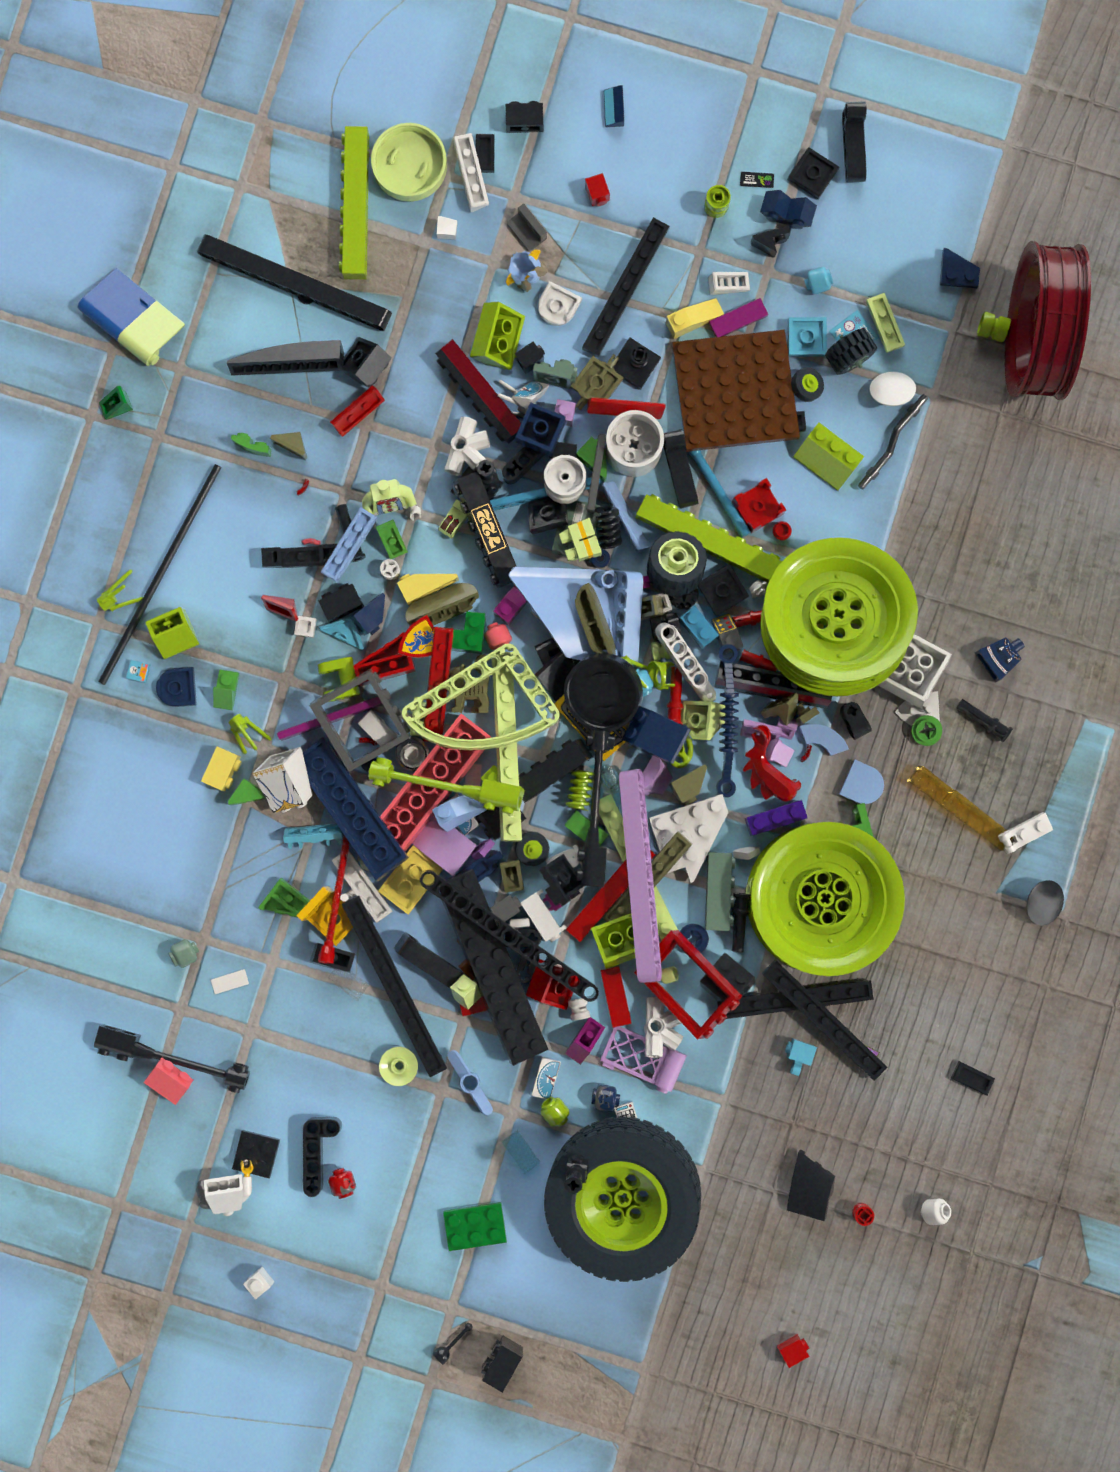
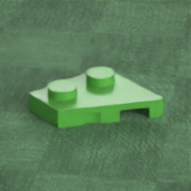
[258,878,310,918]

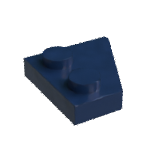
[940,248,980,289]

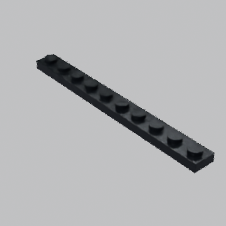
[342,895,447,1077]

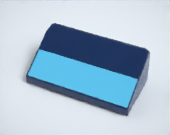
[604,85,624,127]

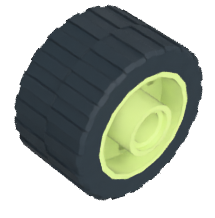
[647,531,707,596]

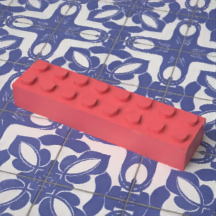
[380,714,492,852]

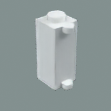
[521,889,567,943]

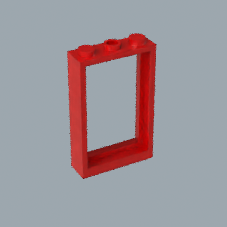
[634,930,742,1040]

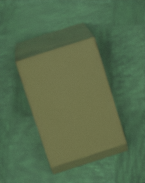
[641,595,664,618]
[500,860,524,893]

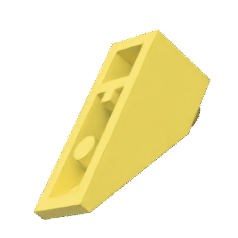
[666,298,724,339]
[397,574,459,606]

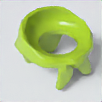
[647,661,675,690]

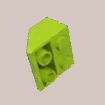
[145,607,200,659]

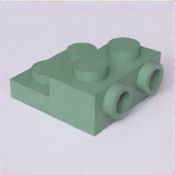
[533,359,578,389]

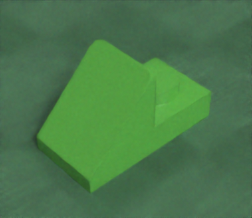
[376,520,408,559]
[213,669,240,711]
[852,803,873,837]

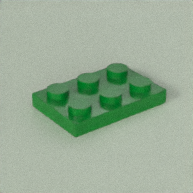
[443,1202,507,1251]

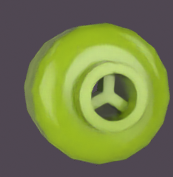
[541,1097,569,1127]

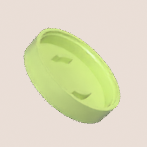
[371,123,447,201]

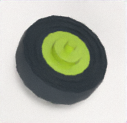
[791,367,824,402]
[515,831,550,866]

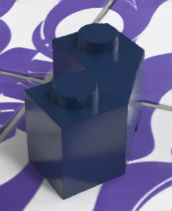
[760,190,817,229]

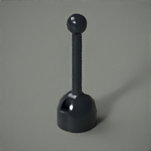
[433,1323,473,1365]

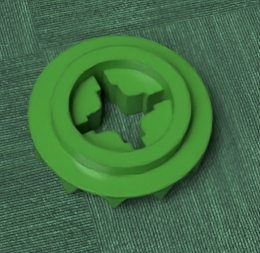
[911,715,942,746]

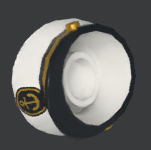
[395,737,429,771]

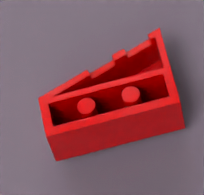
[353,632,416,686]

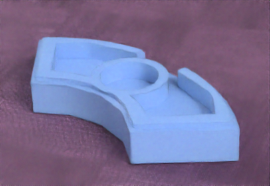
[799,724,849,756]

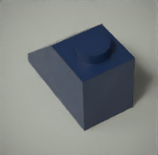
[350,593,385,636]

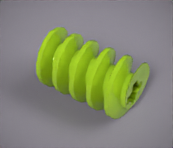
[566,770,594,811]

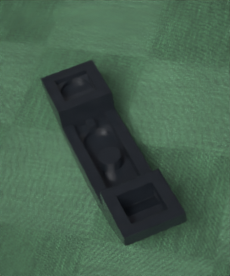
[261,544,337,568]

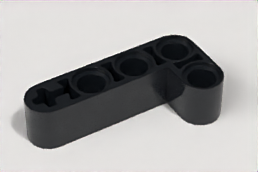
[842,102,867,182]
[663,429,699,509]
[502,446,545,484]
[394,932,469,988]
[303,1117,342,1197]

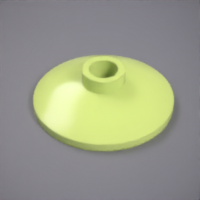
[379,1047,418,1086]

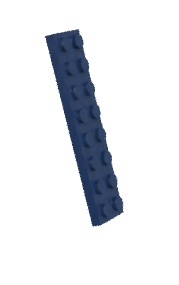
[303,737,409,881]

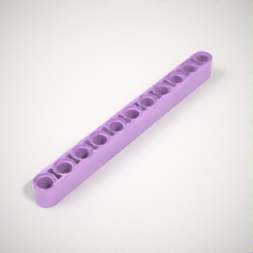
[619,769,662,983]

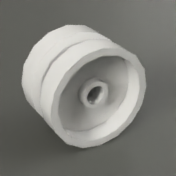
[544,455,586,504]

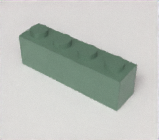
[705,852,735,931]

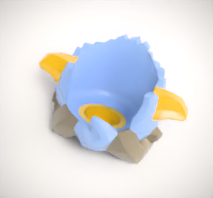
[505,249,548,292]

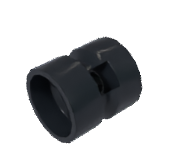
[650,613,681,642]

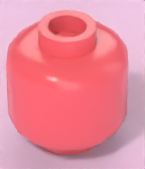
[484,622,512,650]

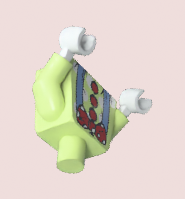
[362,479,421,529]

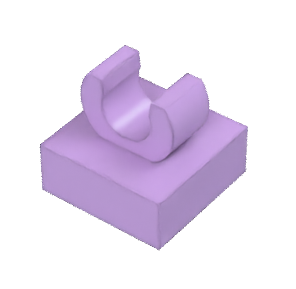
[776,718,798,740]

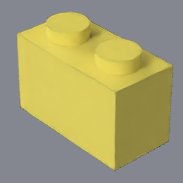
[201,746,242,791]

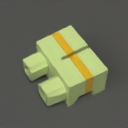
[559,518,602,562]

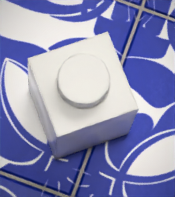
[243,1267,274,1300]

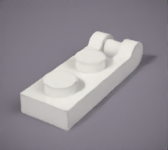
[998,812,1053,854]

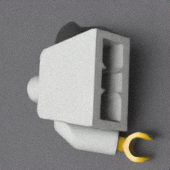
[196,1160,253,1216]

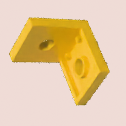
[296,886,353,946]

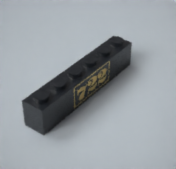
[453,472,517,588]

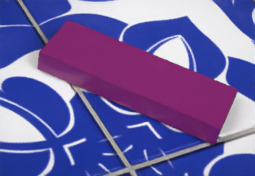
[709,298,768,337]

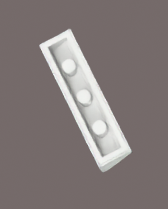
[453,133,489,212]

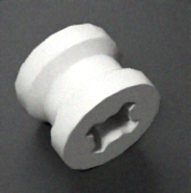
[380,559,400,580]

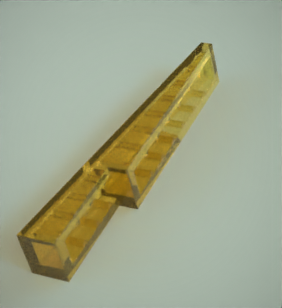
[908,766,1013,851]

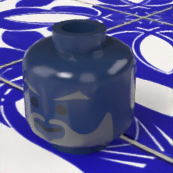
[591,1085,620,1112]

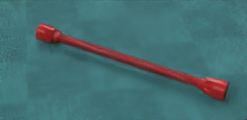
[318,835,350,964]

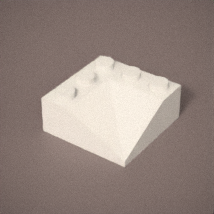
[878,634,952,709]

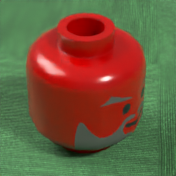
[328,1168,356,1199]

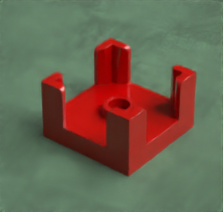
[732,478,786,534]

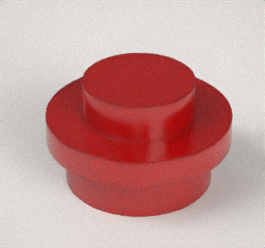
[772,521,792,541]

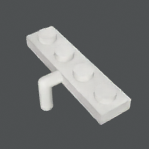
[332,850,393,923]

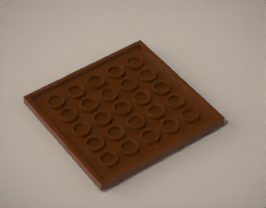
[672,329,800,452]

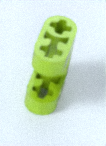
[317,657,360,702]

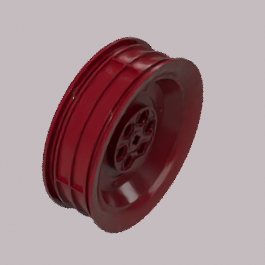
[1004,241,1091,400]

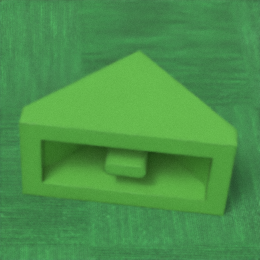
[228,778,265,805]

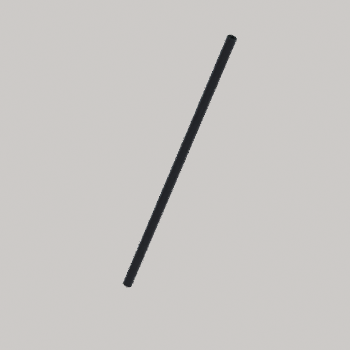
[98,464,221,685]

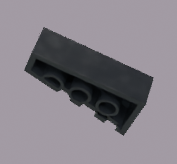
[519,738,594,803]

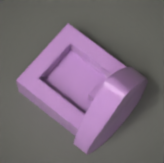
[765,739,795,767]

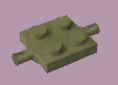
[571,354,624,411]

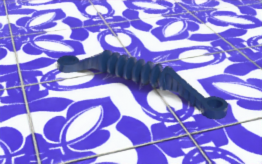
[716,644,739,798]

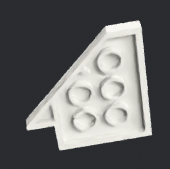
[649,794,728,883]

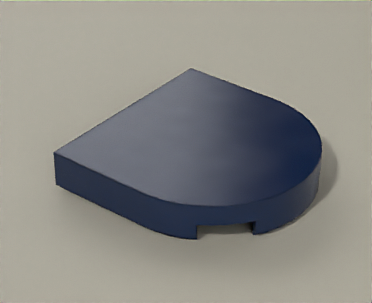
[156,667,197,707]

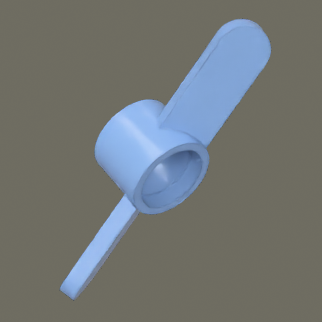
[447,1050,493,1116]

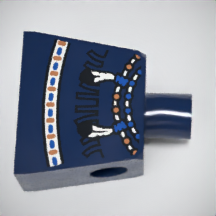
[975,637,1025,682]

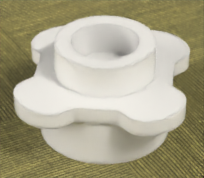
[749,580,767,599]

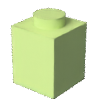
[450,974,481,1010]

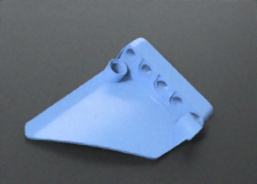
[508,567,643,666]

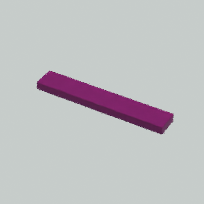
[277,697,383,741]

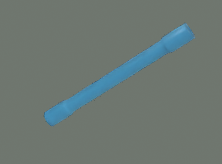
[689,450,751,538]

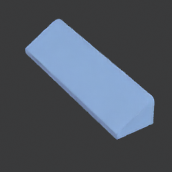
[602,481,650,553]

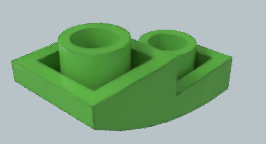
[231,433,271,457]
[564,810,608,845]

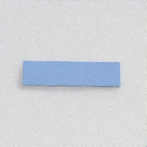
[321,507,378,583]

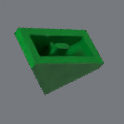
[99,386,133,420]

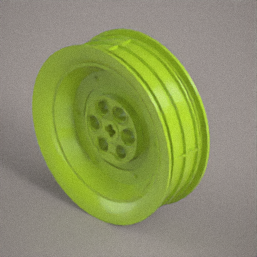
[760,537,918,697]
[747,822,905,976]

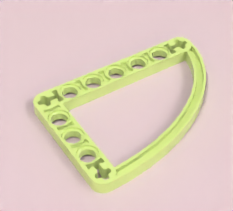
[402,644,559,750]

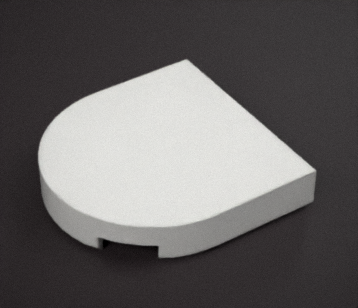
[538,281,582,326]

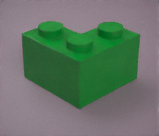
[451,611,486,654]

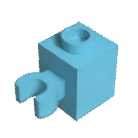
[785,1038,817,1076]

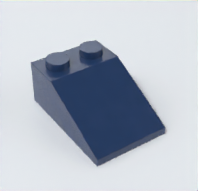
[621,706,691,764]

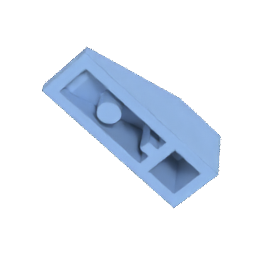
[432,795,487,832]

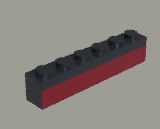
[435,339,521,444]
[714,661,832,709]

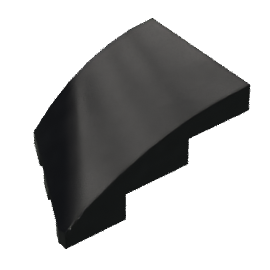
[787,1150,835,1221]

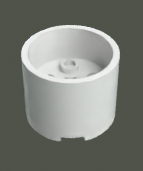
[605,410,664,477]

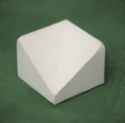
[437,216,457,240]

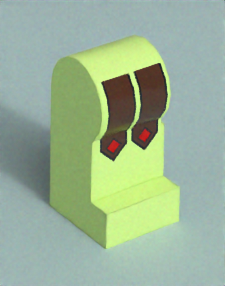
[438,499,468,539]

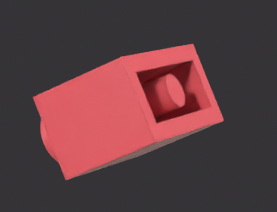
[144,1058,194,1105]

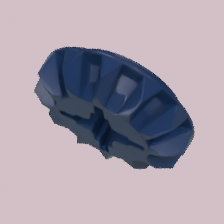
[680,924,709,953]

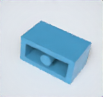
[679,606,719,650]

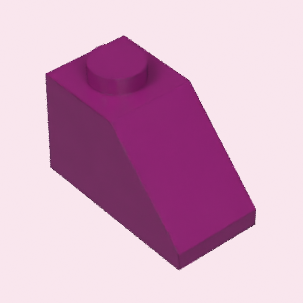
[565,1017,605,1065]

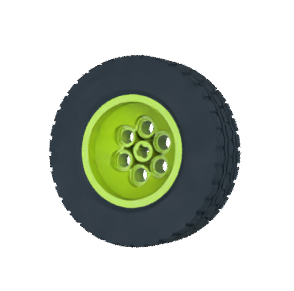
[544,1117,701,1282]

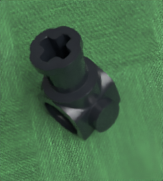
[477,460,501,494]
[564,1155,589,1194]

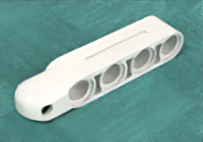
[655,623,716,702]

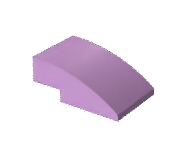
[412,815,477,876]

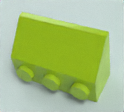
[470,302,525,370]
[793,422,864,491]
[591,913,636,969]

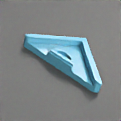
[319,616,364,650]

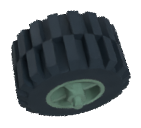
[825,328,878,375]

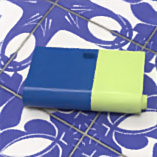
[77,268,185,366]

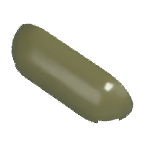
[405,583,479,626]
[575,583,616,655]

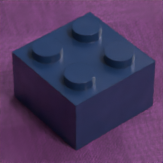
[516,402,566,457]

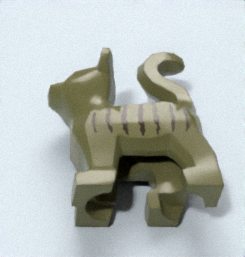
[449,654,490,713]

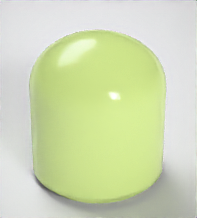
[661,966,679,984]

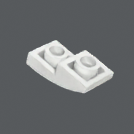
[358,709,399,751]

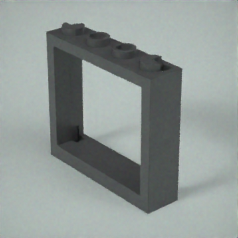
[309,669,411,772]

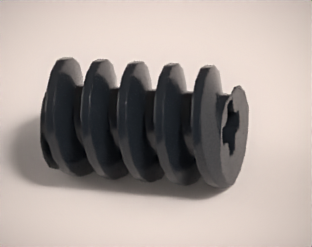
[595,506,622,549]

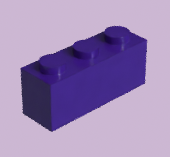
[744,800,808,836]

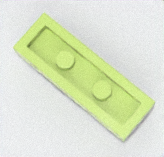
[866,293,905,353]

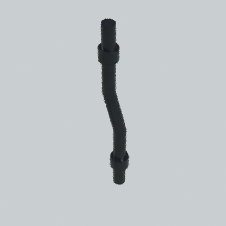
[858,394,928,490]

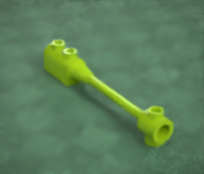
[369,757,525,815]

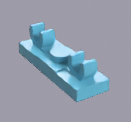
[283,824,343,849]

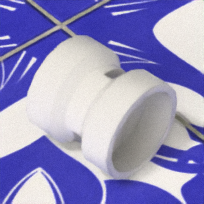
[568,998,590,1021]

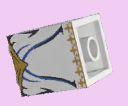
[252,747,312,813]

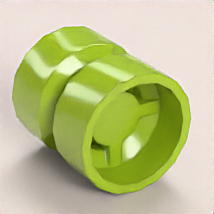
[704,185,731,218]
[977,311,1011,343]

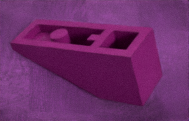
[493,585,527,626]

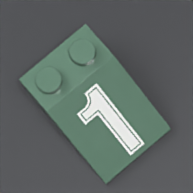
[552,501,601,561]

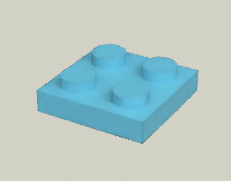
[788,317,827,357]

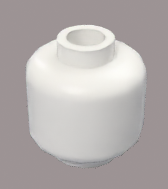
[921,1198,951,1225]

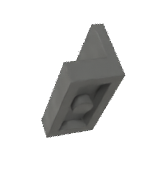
[507,203,547,251]

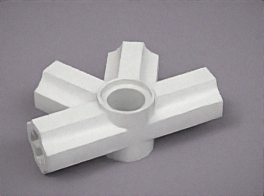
[444,416,490,476]
[644,997,684,1058]

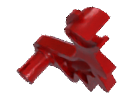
[743,725,801,802]

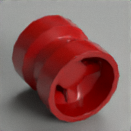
[852,1203,875,1226]

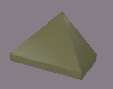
[270,432,307,460]

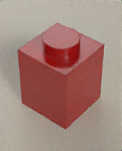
[585,173,610,206]
[777,1334,810,1368]

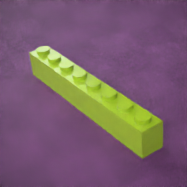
[339,126,369,280]
[635,494,782,583]

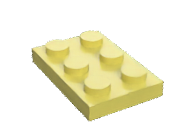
[378,845,443,915]

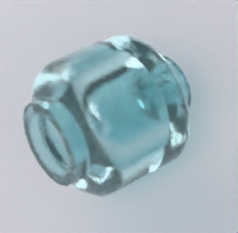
[601,765,621,794]

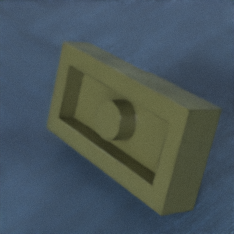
[796,703,819,727]

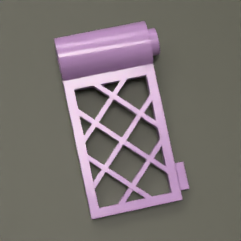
[600,1026,687,1094]

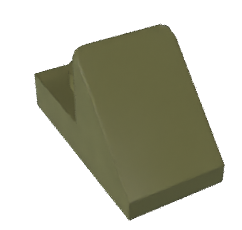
[760,693,798,726]

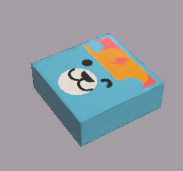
[126,660,151,683]

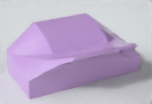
[642,756,673,795]

